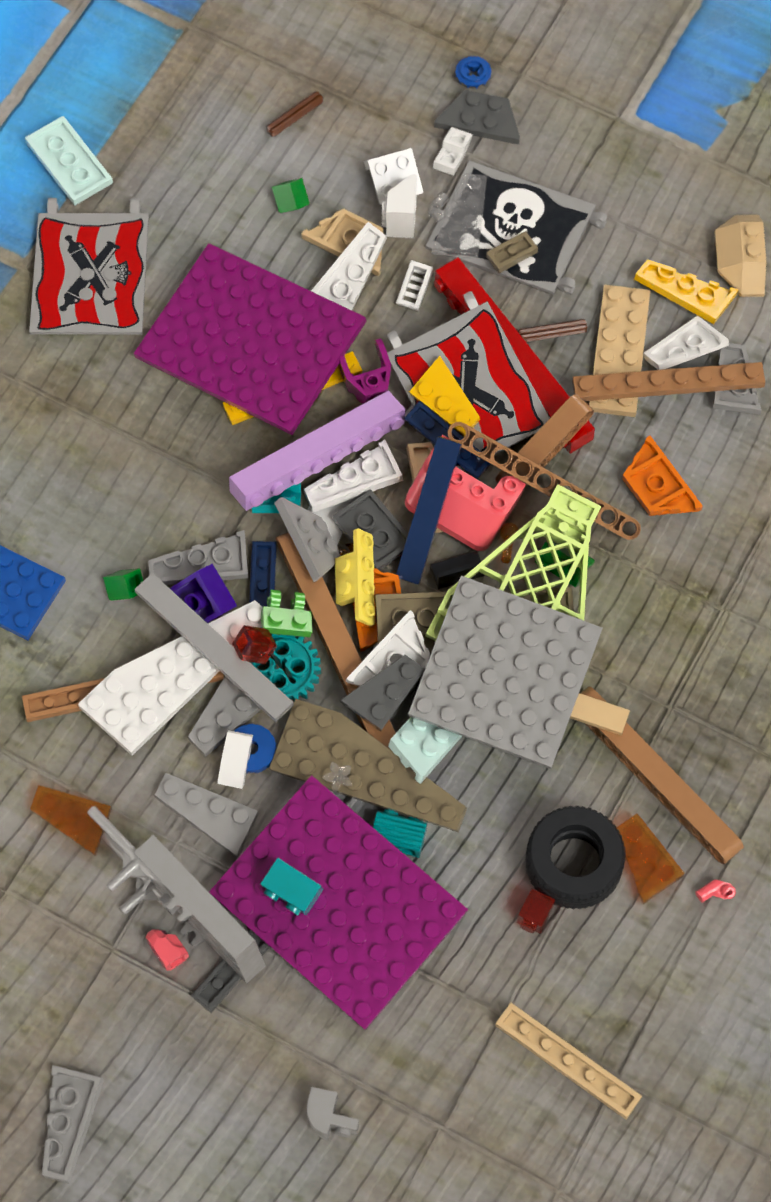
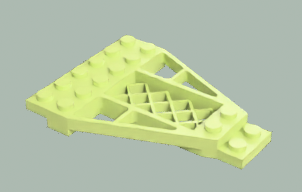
[425,484,601,641]

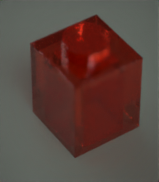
[232,625,277,664]
[517,889,555,934]

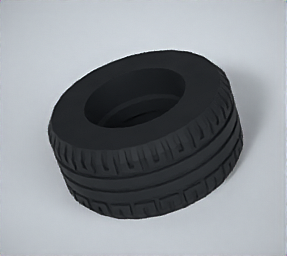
[525,806,626,909]

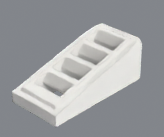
[396,260,433,311]

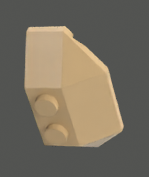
[715,215,766,297]

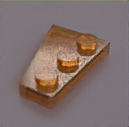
[30,785,112,856]
[617,813,685,905]

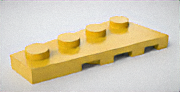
[634,259,738,325]

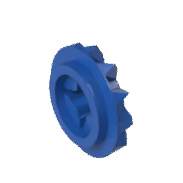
[456,56,491,88]

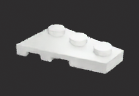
[643,315,729,370]

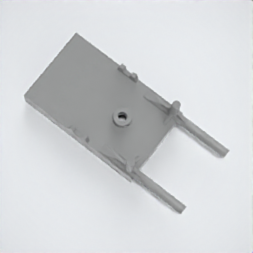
[88,806,266,984]

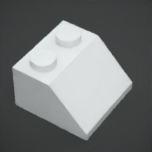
[382,173,417,238]

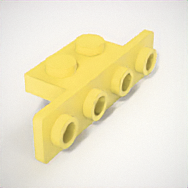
[335,528,375,626]

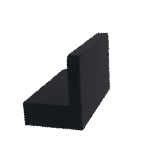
[431,551,485,590]

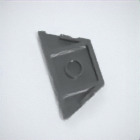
[434,90,520,145]

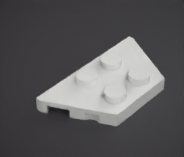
[346,610,430,686]

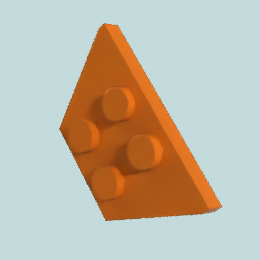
[622,436,703,516]
[353,568,401,652]

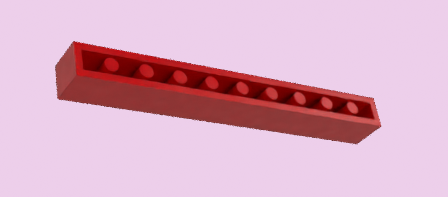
[434,257,595,454]

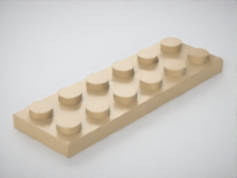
[589,285,650,417]

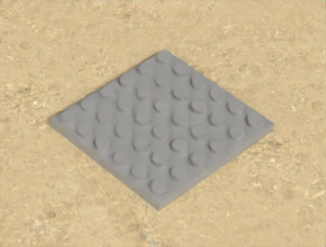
[408,575,603,769]

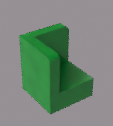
[272,178,309,213]
[103,568,143,601]

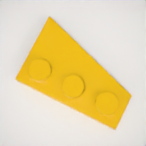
[409,356,480,437]

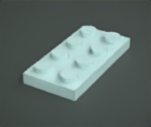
[25,116,113,206]

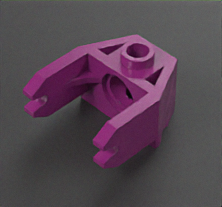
[338,338,391,404]

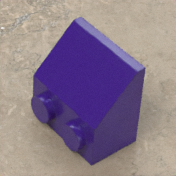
[169,563,237,623]

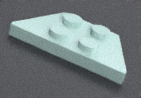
[388,717,462,784]

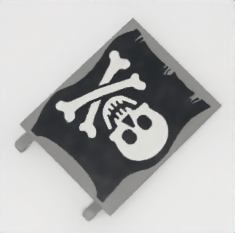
[426,161,607,295]

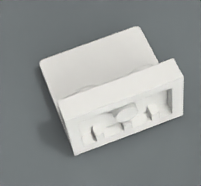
[364,148,423,205]

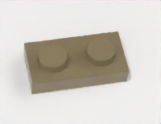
[486,231,538,273]

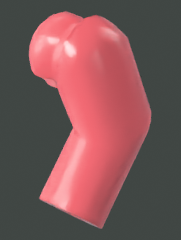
[695,880,736,903]

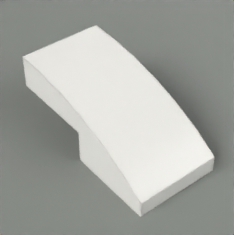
[433,127,472,176]
[217,730,253,789]

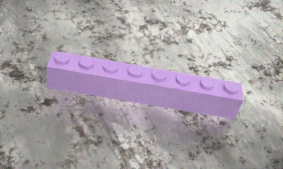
[229,390,405,511]

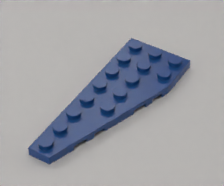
[0,545,66,641]

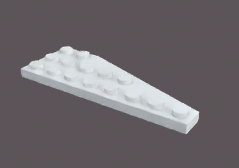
[78,601,262,756]

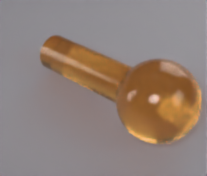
[500,523,519,564]

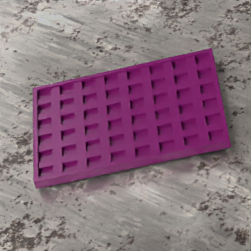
[133,243,367,435]
[209,775,468,1031]

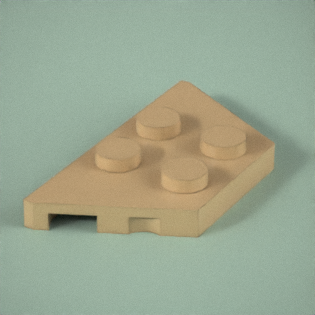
[302,209,383,277]

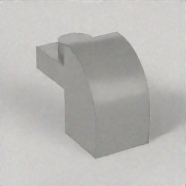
[307,1087,359,1140]

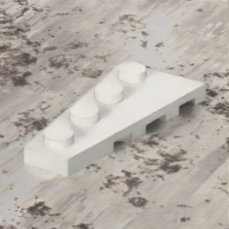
[311,222,387,310]
[304,440,403,513]

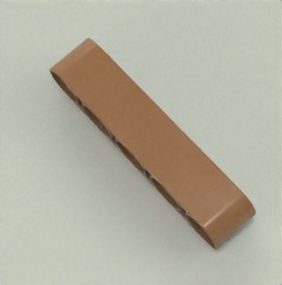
[495,394,594,487]

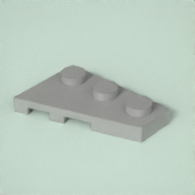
[188,676,262,757]

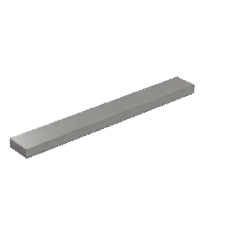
[135,573,294,722]

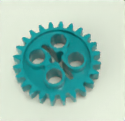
[242,633,321,702]

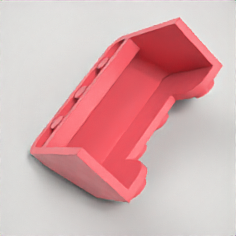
[405,435,526,551]

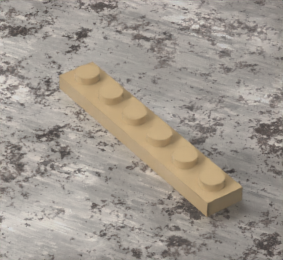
[495,1003,642,1120]

